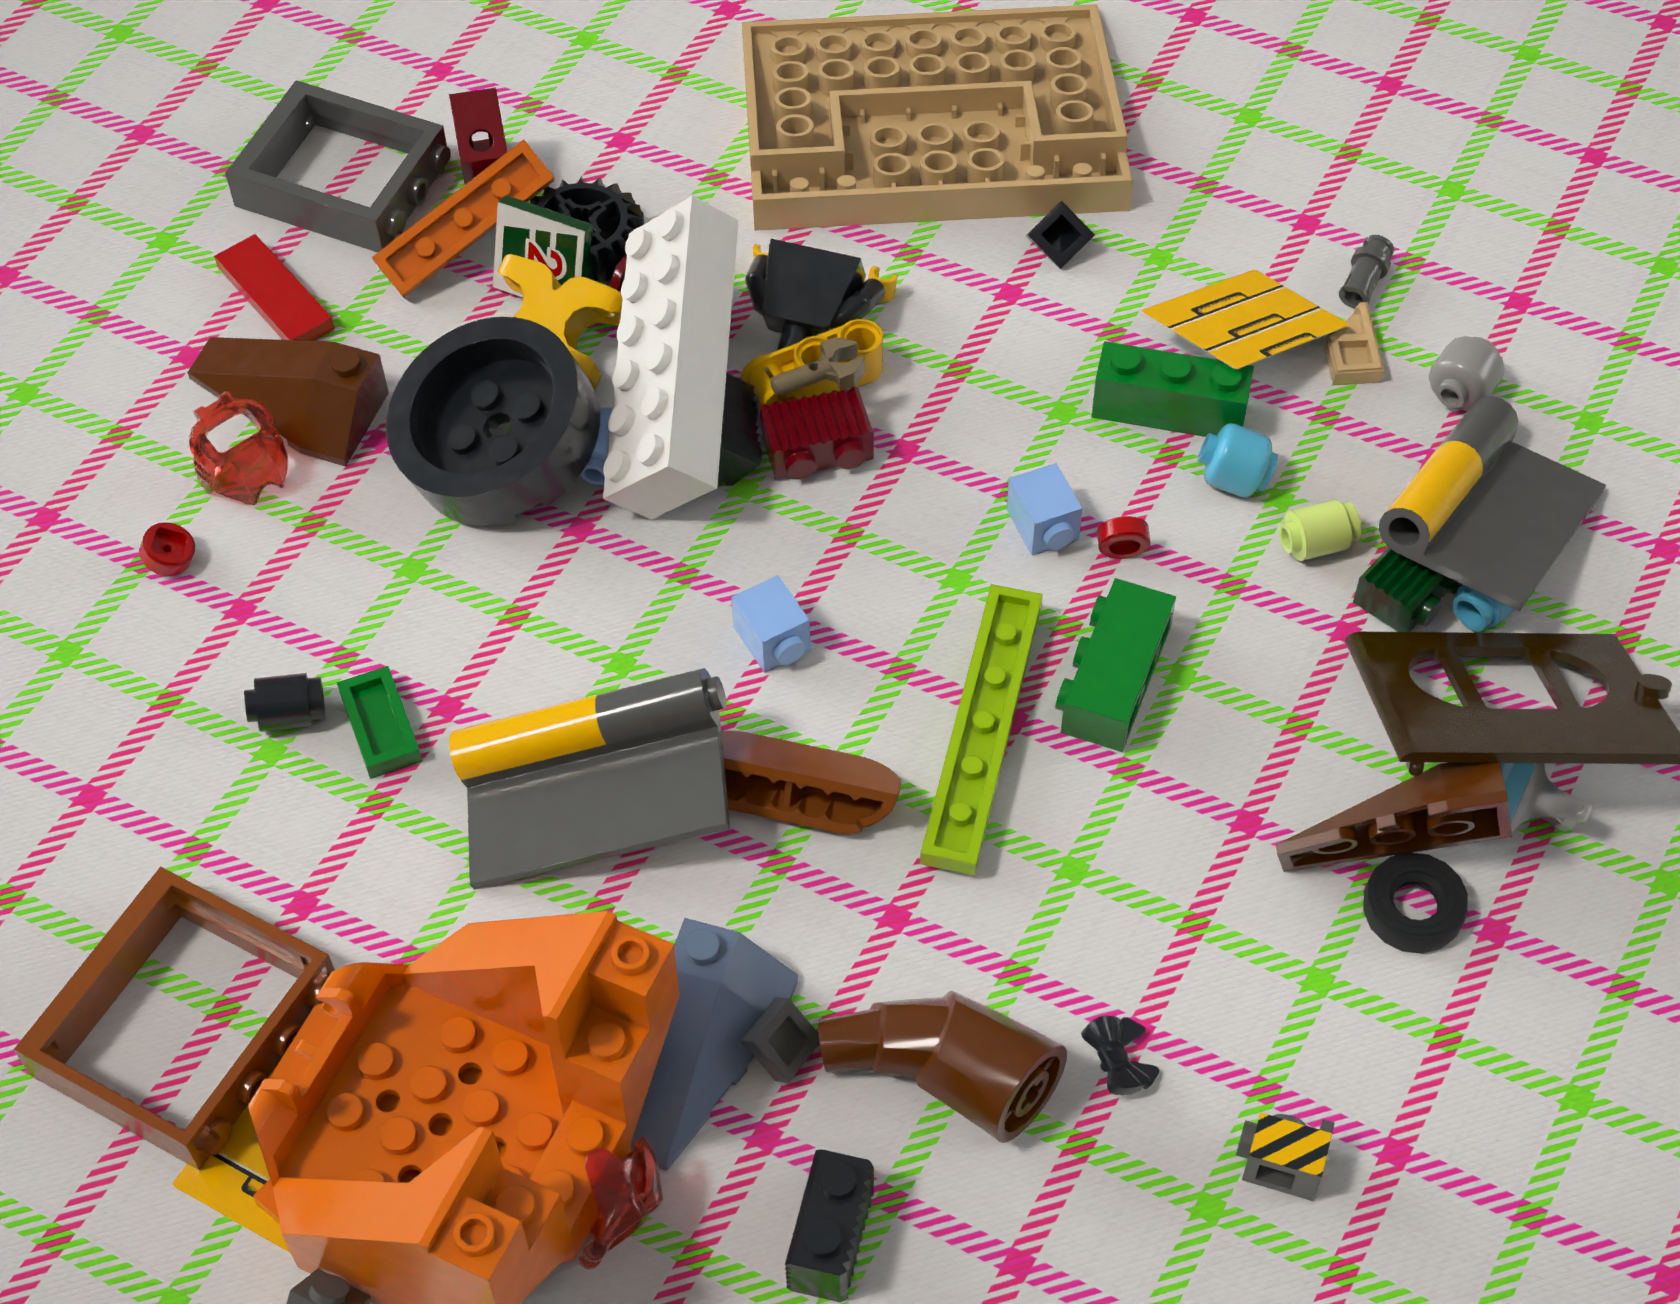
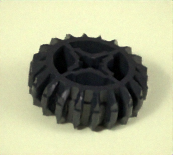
[530,176,645,284]

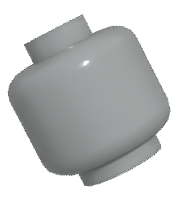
[1429,336,1505,411]

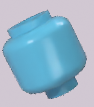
[1197,423,1278,498]

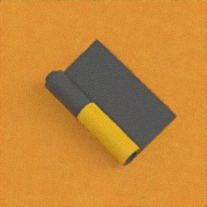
[1379,396,1606,612]
[449,668,730,890]

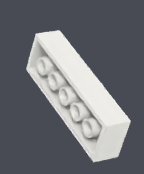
[603,196,738,520]

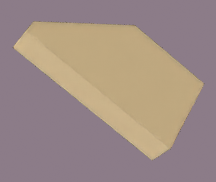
[1324,302,1384,385]

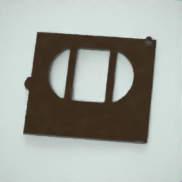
[1345,631,1680,776]

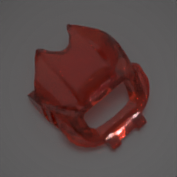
[189,391,288,506]
[578,1136,663,1270]

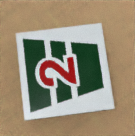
[493,195,593,297]

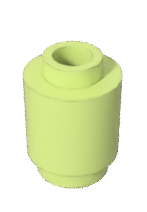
[1279,499,1362,561]

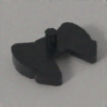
[1081,1015,1159,1095]

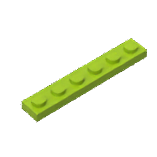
[920,584,1043,876]

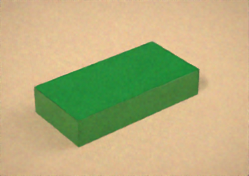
[336,666,422,779]

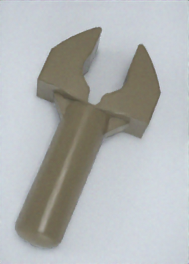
[770,337,865,395]

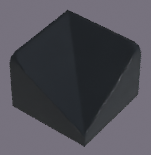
[1026,201,1095,269]

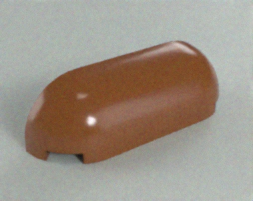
[721,731,901,834]

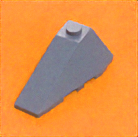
[629,918,798,1171]

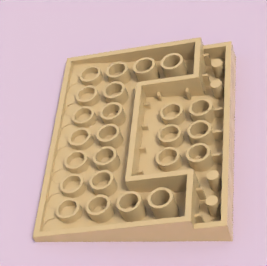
[742,4,1133,231]

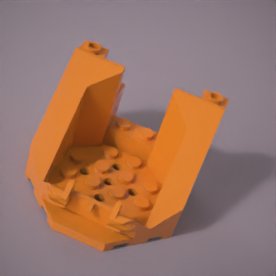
[248,911,680,1304]

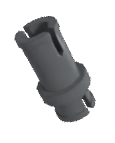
[1339,235,1394,309]

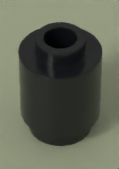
[244,673,326,732]

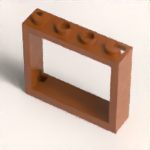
[14,866,335,1171]

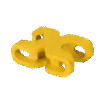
[498,254,623,391]

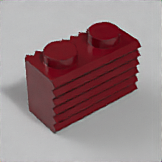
[760,386,874,479]

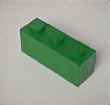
[1091,341,1254,437]
[1055,578,1176,753]

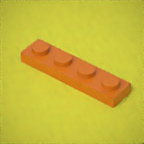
[372,139,554,298]

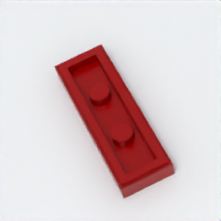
[214,234,335,341]

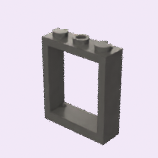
[225,80,451,253]

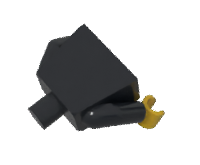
[745,238,898,351]

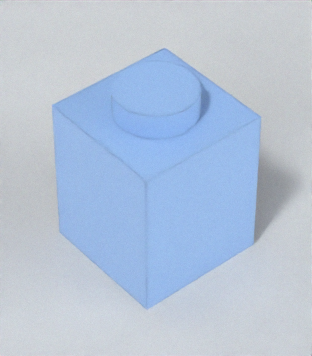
[1007,463,1082,555]
[731,575,811,673]

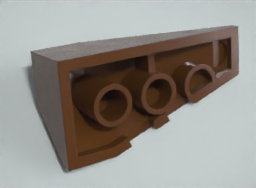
[187,337,389,467]
[1276,762,1512,872]

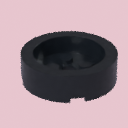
[386,317,600,526]

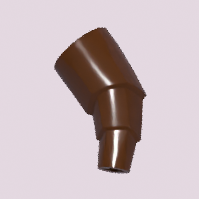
[818,991,1067,1143]

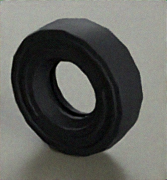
[1363,853,1468,954]

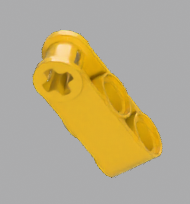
[741,319,883,409]

